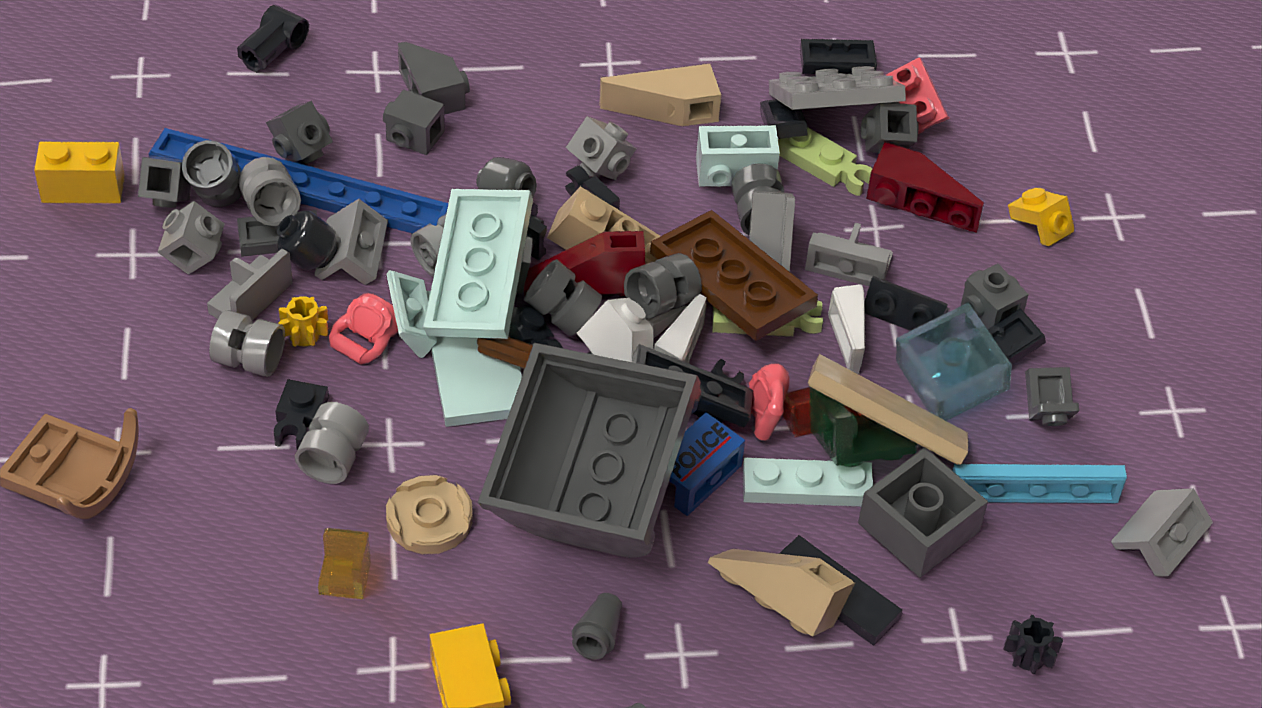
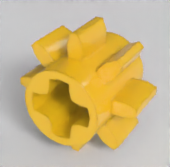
[278,296,328,347]

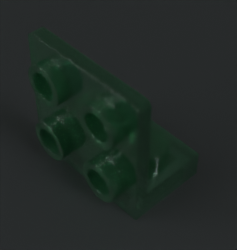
[809,386,917,467]

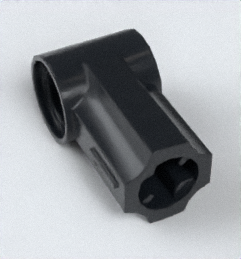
[237,5,309,73]

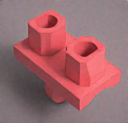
[886,57,949,134]

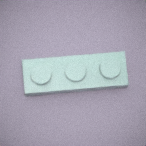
[743,458,873,507]

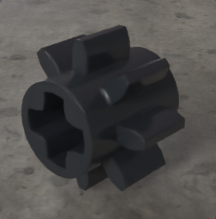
[1003,615,1063,674]

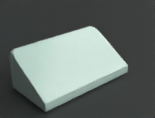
[386,270,437,358]

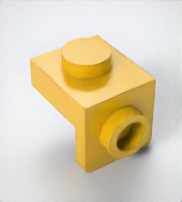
[1008,188,1074,246]

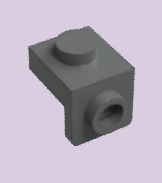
[1025,367,1079,426]

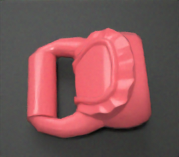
[329,293,398,365]
[749,364,790,441]

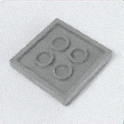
[769,66,906,110]

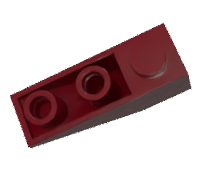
[866,142,984,233]
[524,231,645,296]

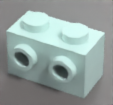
[696,125,780,187]

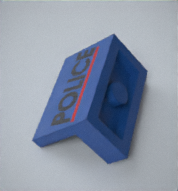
[669,413,745,516]

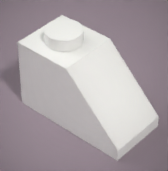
[577,298,654,362]

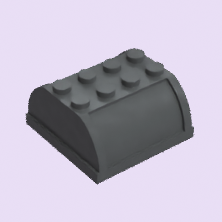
[478,343,701,558]

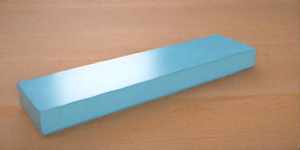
[953,464,1127,503]

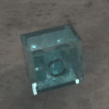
[896,302,1012,421]

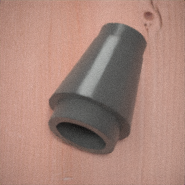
[572,593,622,660]

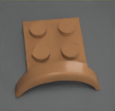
[0,408,139,519]

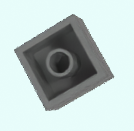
[858,448,988,578]

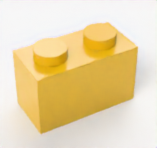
[34,142,125,203]
[429,623,511,708]

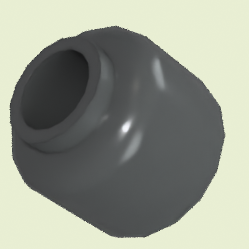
[476,157,537,198]

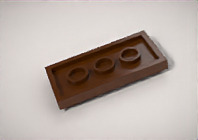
[650,210,818,341]

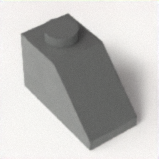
[398,42,470,115]

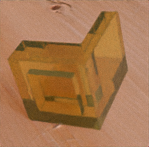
[318,528,371,599]

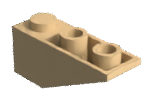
[599,64,721,126]
[547,186,660,264]
[708,549,855,637]

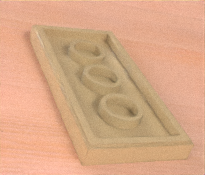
[808,354,968,465]

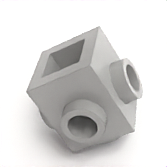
[566,116,637,180]
[158,201,225,275]

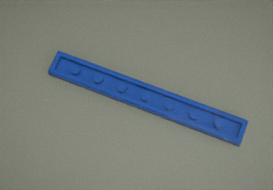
[148,128,449,233]

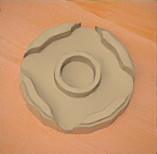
[386,475,473,554]

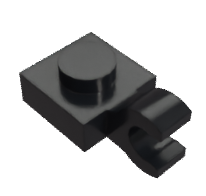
[508,306,563,348]

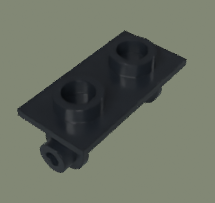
[864,276,950,340]

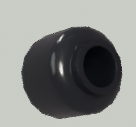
[277,211,338,270]

